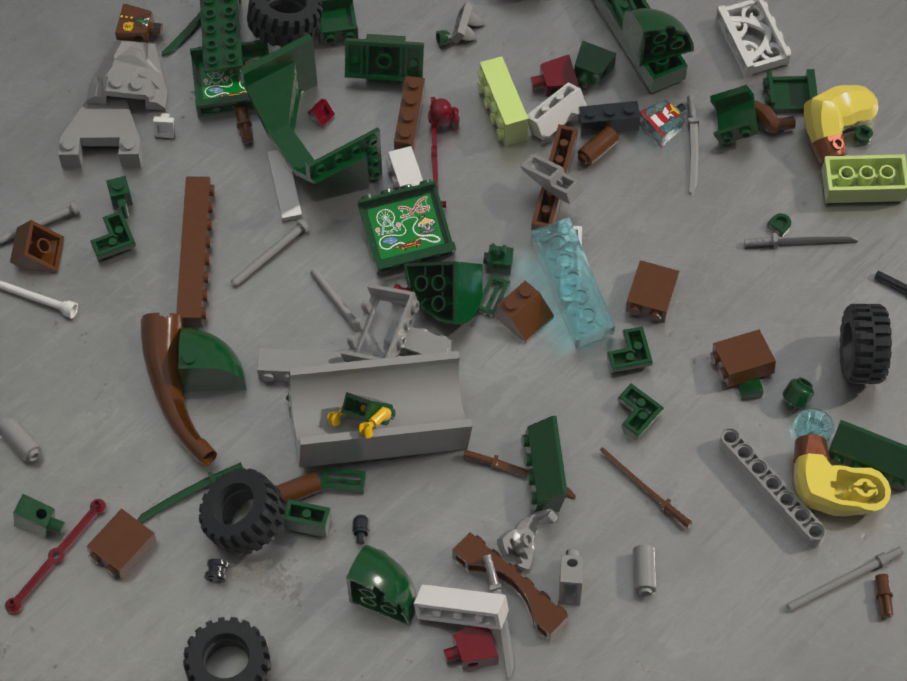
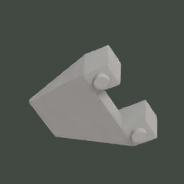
[58,99,143,168]

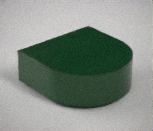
[766,213,791,237]

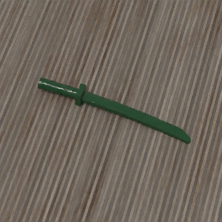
[161,12,201,56]
[137,462,243,523]

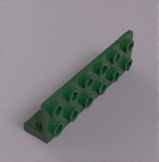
[200,0,246,80]

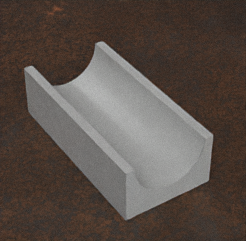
[288,351,473,467]

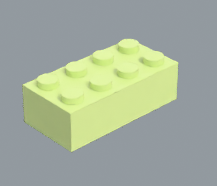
[477,56,528,147]
[821,154,907,203]

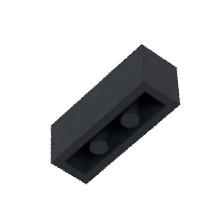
[578,101,641,136]

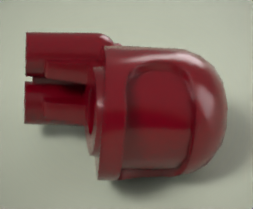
[428,98,460,130]

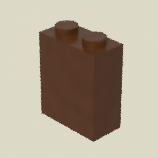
[625,260,680,322]
[710,329,776,387]
[86,508,156,579]

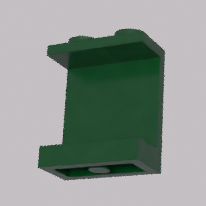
[710,85,758,145]

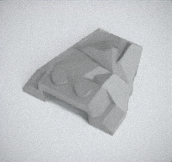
[87,39,168,111]

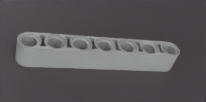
[719,428,826,548]

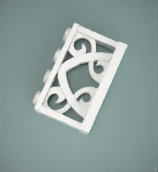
[716,0,791,78]

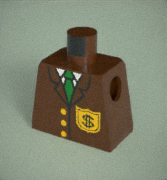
[115,4,163,43]

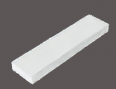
[267,150,302,222]

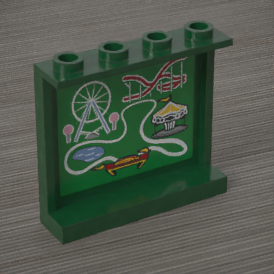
[190,40,269,117]
[357,179,456,274]

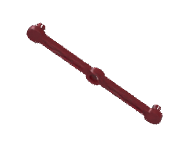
[431,97,446,208]
[5,499,107,615]

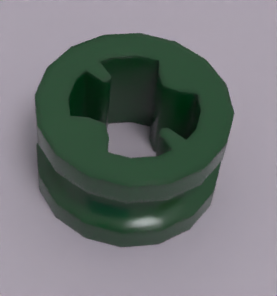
[854,125,873,146]

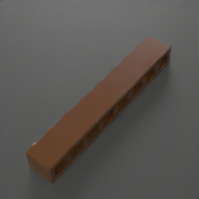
[176,176,215,328]

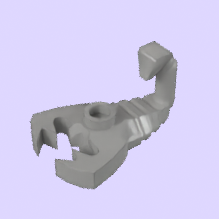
[497,509,558,570]

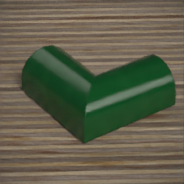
[90,211,136,260]
[607,326,653,373]
[617,383,664,440]

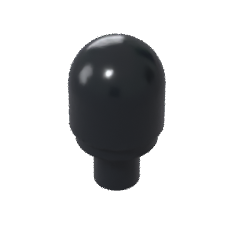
[352,515,370,545]

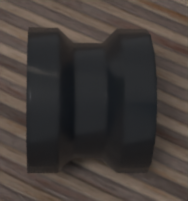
[204,558,229,583]

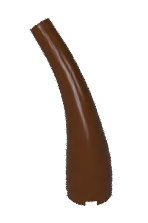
[141,312,217,466]

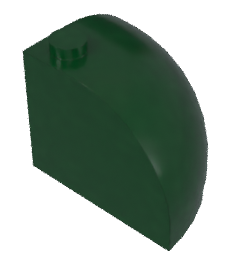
[622,8,694,67]
[404,261,483,324]
[178,328,247,392]
[346,545,416,626]

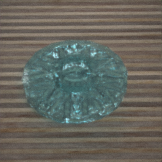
[794,408,834,442]

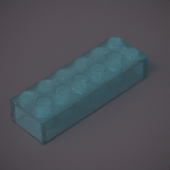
[531,217,615,348]

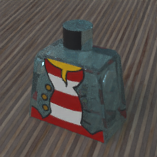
[640,100,688,148]

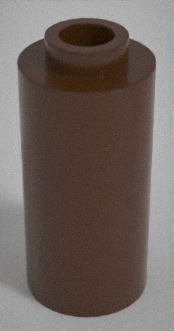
[577,126,619,166]
[276,471,322,505]

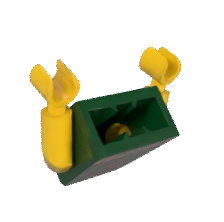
[327,392,396,439]

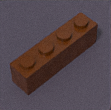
[394,76,425,154]

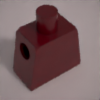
[530,55,578,97]
[443,626,499,670]

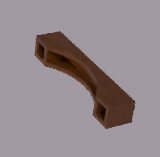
[452,532,568,642]

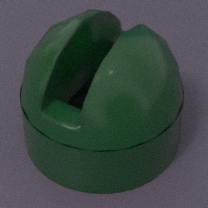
[436,30,451,46]

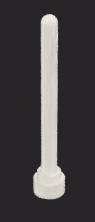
[0,281,78,318]

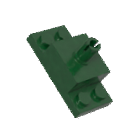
[344,34,424,81]

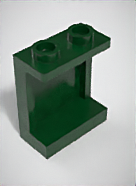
[319,0,359,44]
[763,69,818,113]

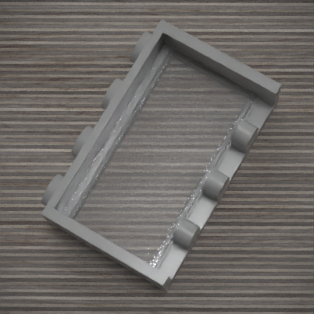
[340,284,419,362]

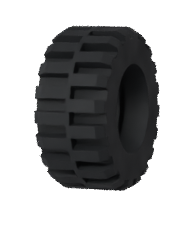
[247,0,323,48]
[839,304,892,384]
[199,468,286,555]
[183,617,271,681]

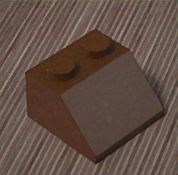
[10,220,64,273]
[496,280,554,343]

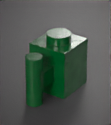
[106,176,133,219]

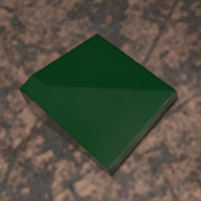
[739,378,764,399]

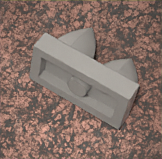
[451,1,485,44]

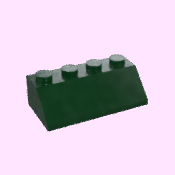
[521,416,568,512]
[828,420,907,491]

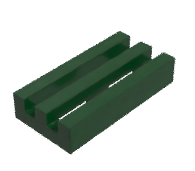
[477,274,510,318]
[321,468,366,494]

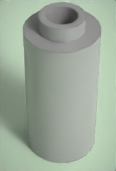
[0,418,41,462]
[633,545,656,596]

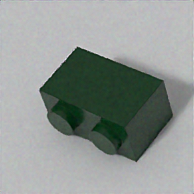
[283,499,332,538]

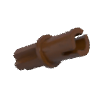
[235,107,253,144]
[875,574,893,618]

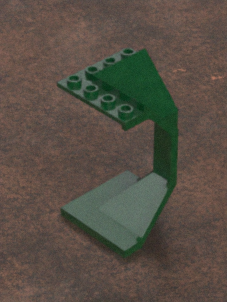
[240,34,382,189]

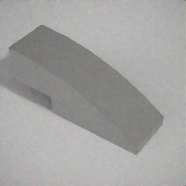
[520,153,583,204]

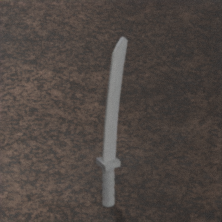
[687,95,700,194]
[744,233,858,248]
[483,554,514,679]

